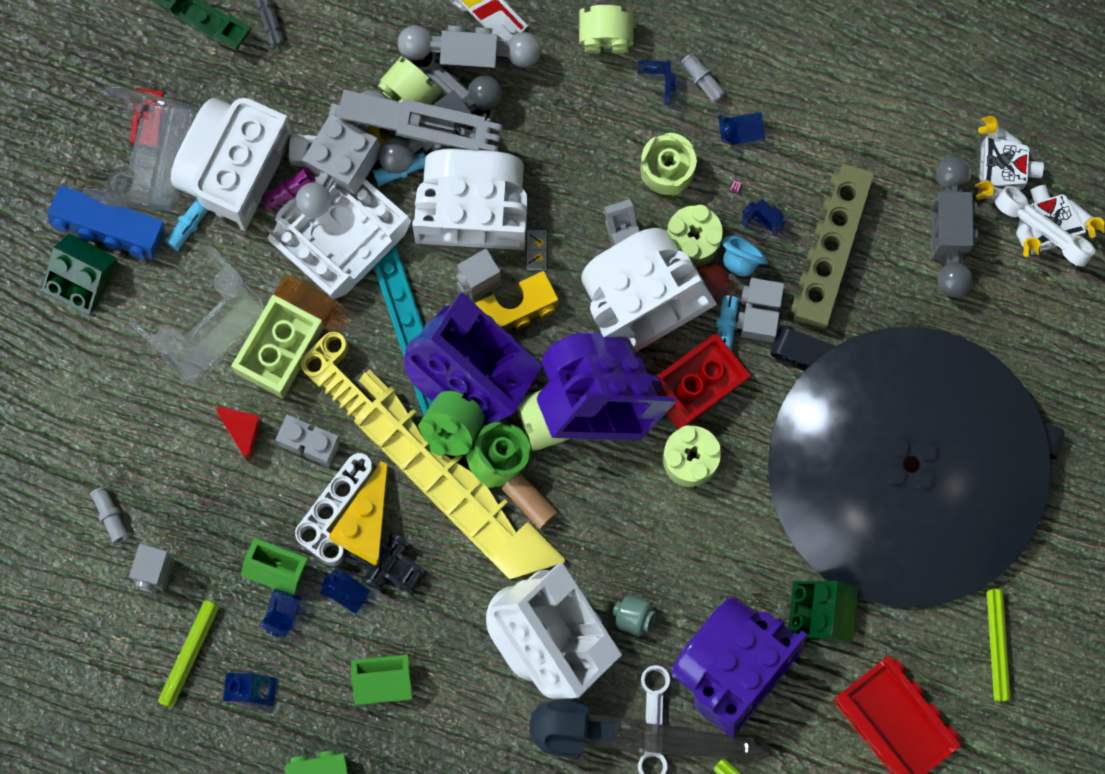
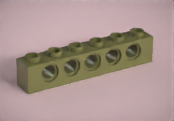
[790,163,874,331]

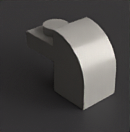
[604,199,640,247]

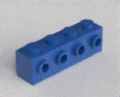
[47,185,165,260]

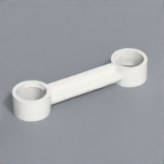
[995,186,1095,267]
[638,665,670,774]

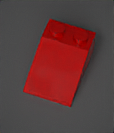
[656,333,751,429]

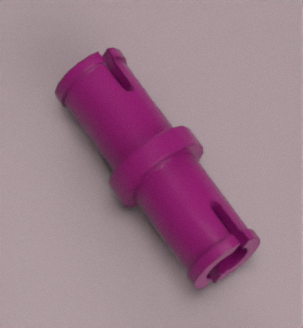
[261,168,315,210]

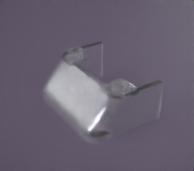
[82,86,195,211]
[129,244,265,383]

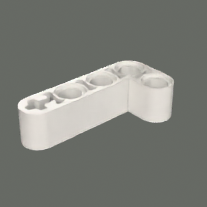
[295,453,373,566]

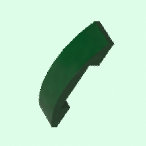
[152,0,252,50]

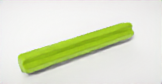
[987,589,1010,702]
[158,600,219,708]

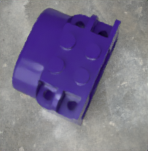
[404,292,542,426]
[537,332,677,440]
[671,596,806,739]

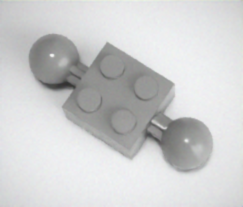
[398,25,541,67]
[296,90,386,218]

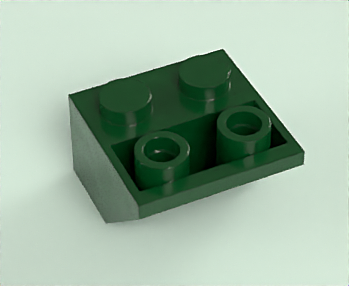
[41,233,117,315]
[788,581,859,643]

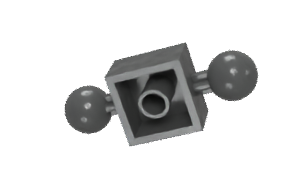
[379,76,502,174]
[930,156,978,297]

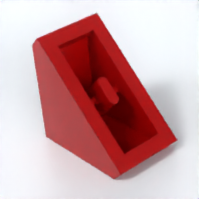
[215,407,261,461]

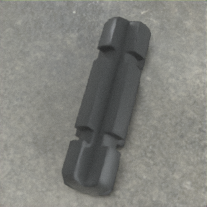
[256,0,284,47]

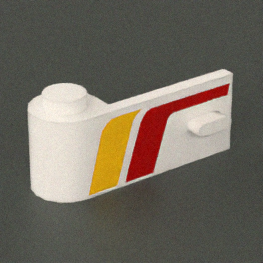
[450,0,528,41]

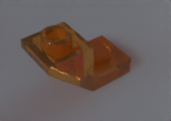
[273,274,339,326]

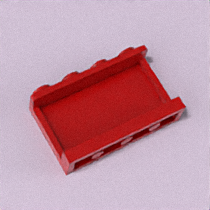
[832,656,961,774]

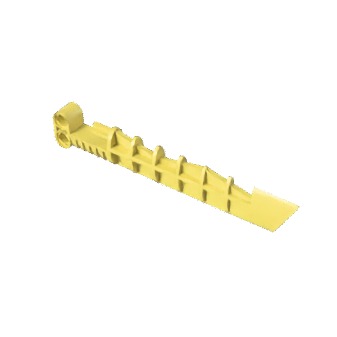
[301,332,565,579]

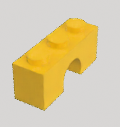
[475,271,558,331]

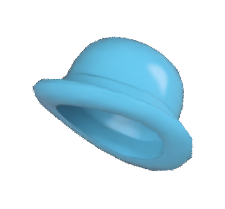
[722,235,768,276]

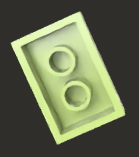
[231,295,324,399]

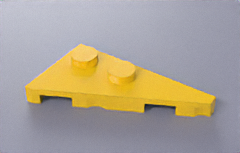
[329,461,387,566]

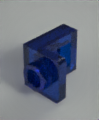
[741,198,785,236]
[320,569,371,614]
[260,588,302,637]

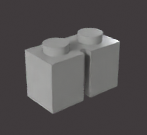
[456,249,501,302]
[737,278,784,343]
[275,415,341,468]
[129,544,175,594]

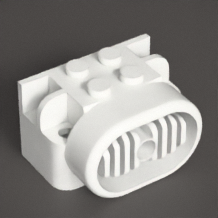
[171,98,292,231]
[412,149,527,250]
[581,228,717,352]
[486,562,622,699]

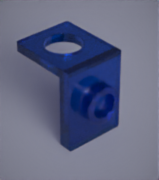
[637,61,676,105]
[718,112,765,146]
[223,673,277,707]

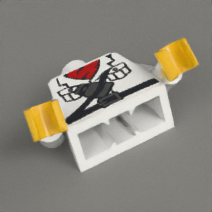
[975,116,1044,201]
[1016,185,1105,257]

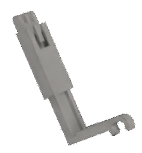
[328,90,503,152]

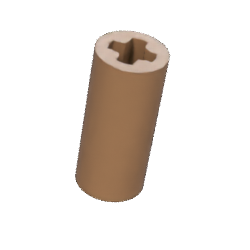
[502,472,558,530]

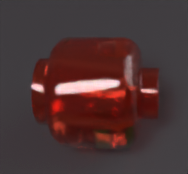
[698,264,731,304]

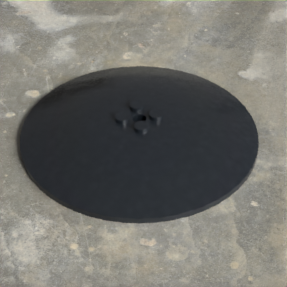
[768,326,1051,607]

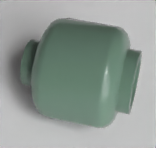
[612,595,657,636]

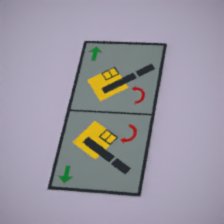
[526,229,548,271]

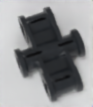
[344,532,428,597]

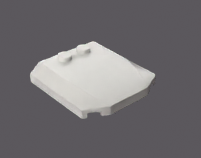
[268,175,411,300]

